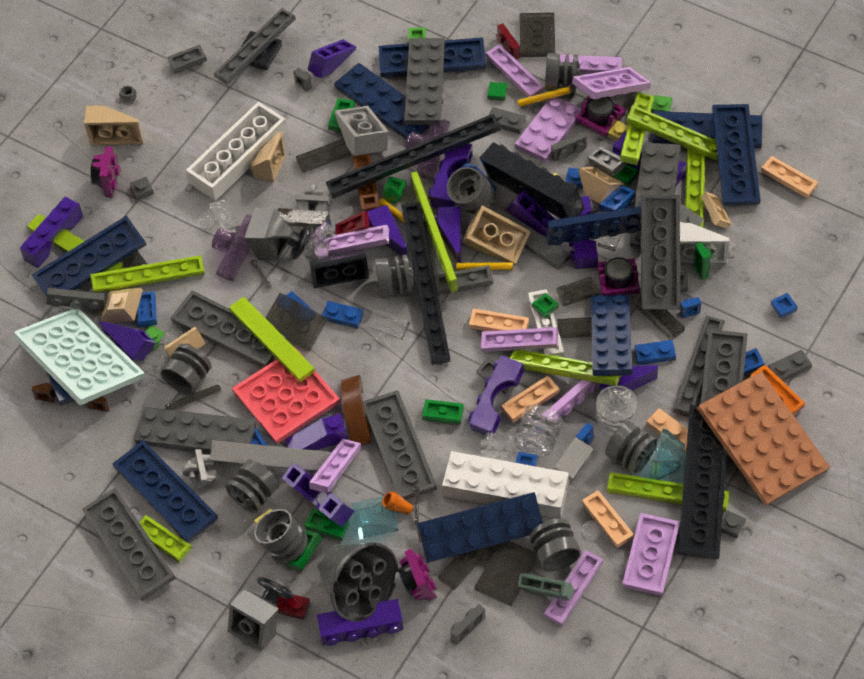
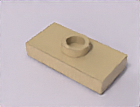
[163,327,205,359]

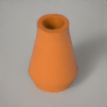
[382,492,413,515]

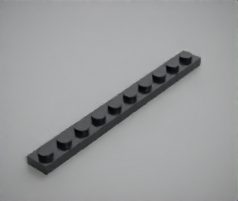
[326,113,501,199]
[401,202,451,365]

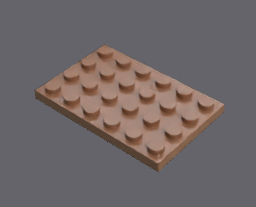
[697,371,830,506]

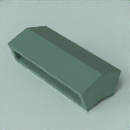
[518,574,575,601]

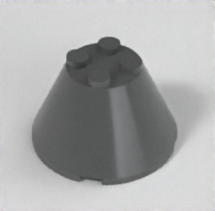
[317,542,398,621]

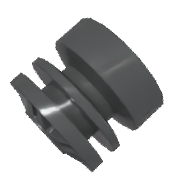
[545,53,580,92]
[447,167,494,214]
[375,254,414,298]
[160,344,212,395]
[605,421,658,474]
[225,459,279,513]
[254,509,308,564]
[529,519,581,571]

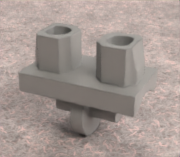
[295,184,331,215]
[182,449,216,490]

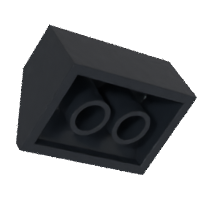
[309,249,369,289]

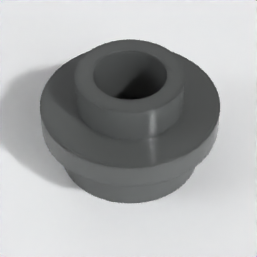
[119,85,137,102]

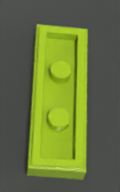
[139,515,192,563]

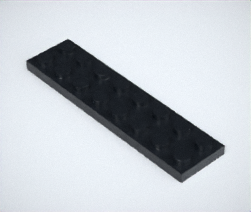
[678,405,727,559]

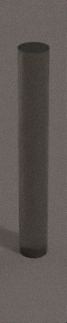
[165,384,222,410]

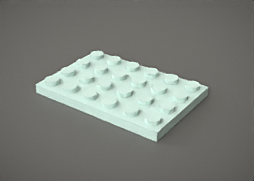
[13,308,144,405]

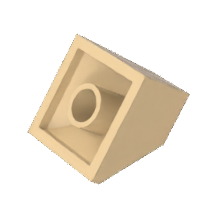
[250,132,286,183]
[579,166,625,206]
[100,288,143,323]

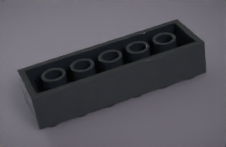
[479,142,585,219]

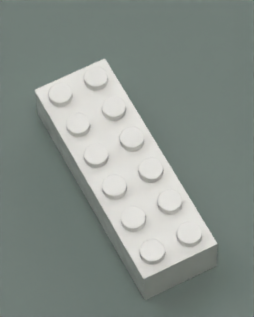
[186,102,287,201]
[442,451,569,519]

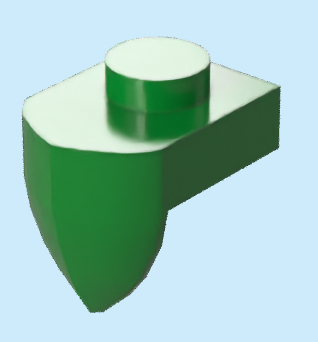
[383,176,407,203]

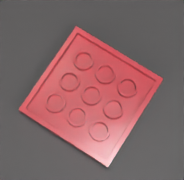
[232,348,340,444]

